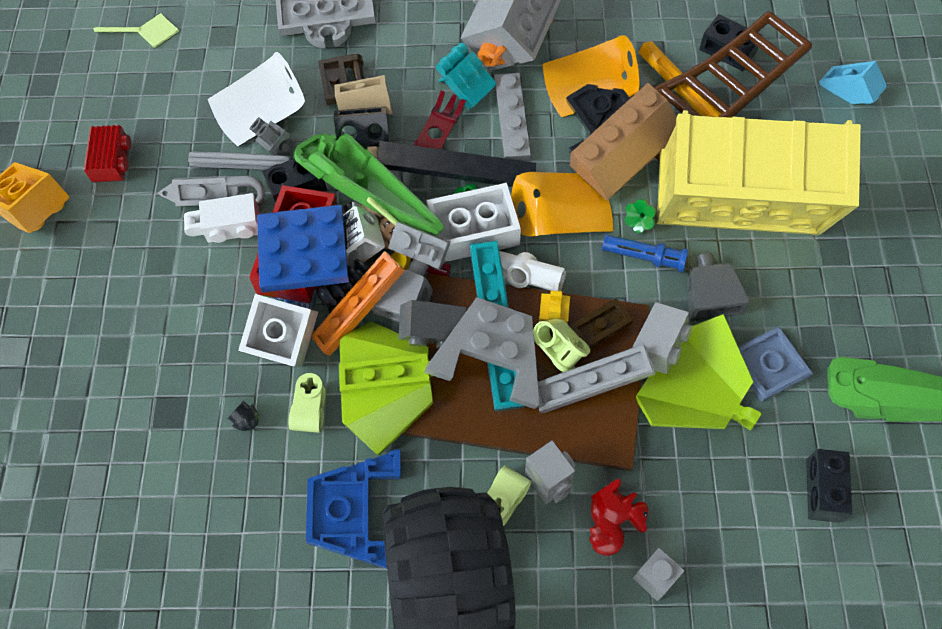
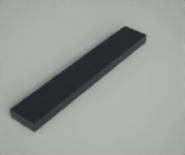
[377,141,536,187]

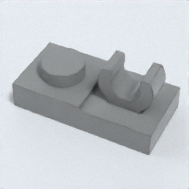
[388,221,451,269]

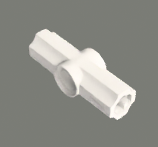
[499,251,566,291]

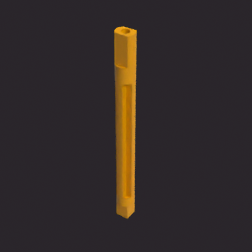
[638,41,721,117]

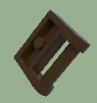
[318,54,365,106]

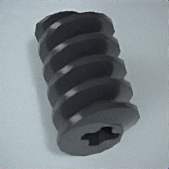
[315,259,369,314]

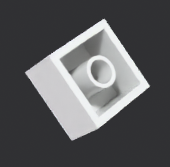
[238,294,318,367]

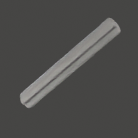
[188,151,291,170]

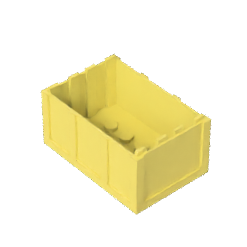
[657,111,861,235]

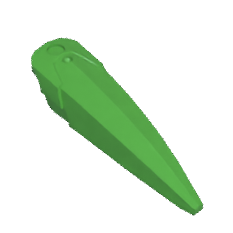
[294,133,445,235]
[827,357,942,422]

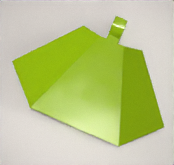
[636,314,762,431]
[339,321,439,456]

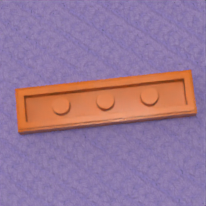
[311,251,405,356]

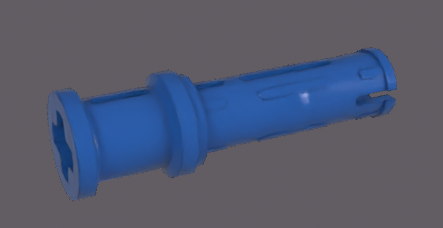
[602,234,688,273]

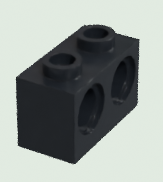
[699,14,763,71]
[333,106,389,148]
[262,158,327,203]
[806,449,853,523]

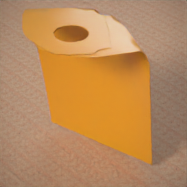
[542,35,640,117]
[511,172,613,237]

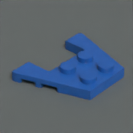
[306,449,401,569]

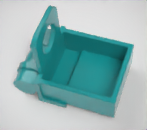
[436,43,497,110]

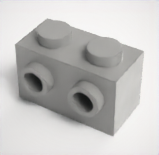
[633,302,692,374]
[524,441,575,505]

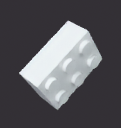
[426,183,521,262]

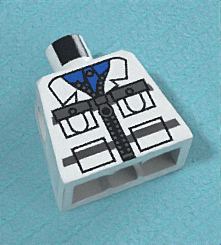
[343,202,385,269]

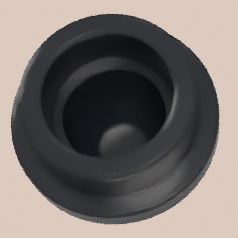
[227,400,259,431]

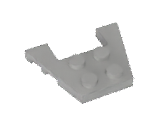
[424,297,539,409]

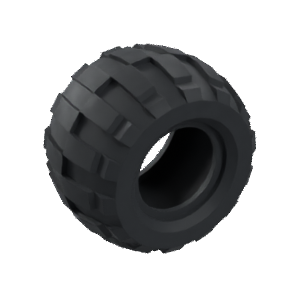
[382,487,516,629]

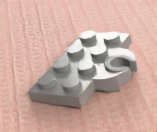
[276,0,376,49]

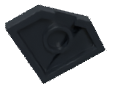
[566,84,630,135]

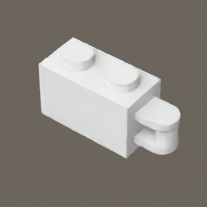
[184,193,260,243]

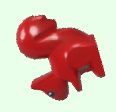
[589,478,649,556]

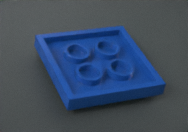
[257,205,349,293]

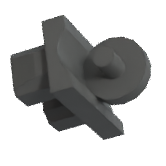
[249,117,293,156]

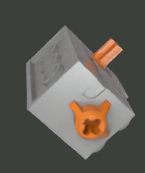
[460,0,561,70]

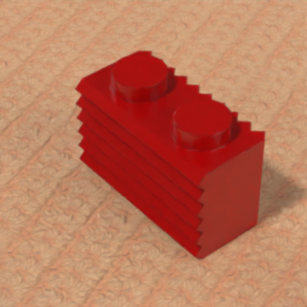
[84,125,131,182]

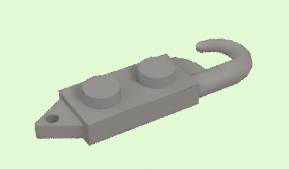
[157,176,265,206]

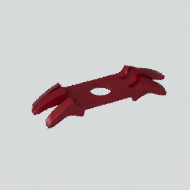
[413,90,466,149]

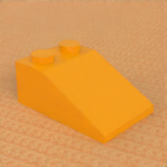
[0,162,70,233]

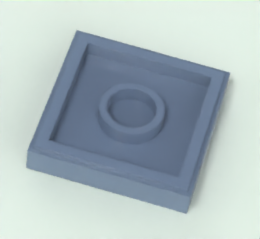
[738,326,813,402]

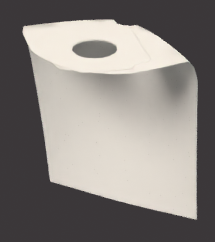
[208,52,305,146]

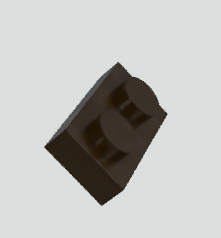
[569,298,633,349]

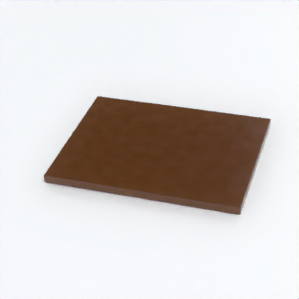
[401,274,649,471]

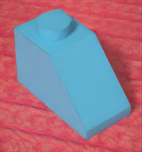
[819,61,887,104]

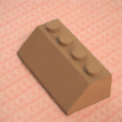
[570,83,676,201]

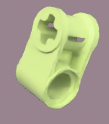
[533,319,590,372]
[289,373,326,433]
[487,465,532,525]

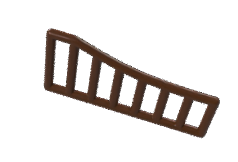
[653,11,812,161]

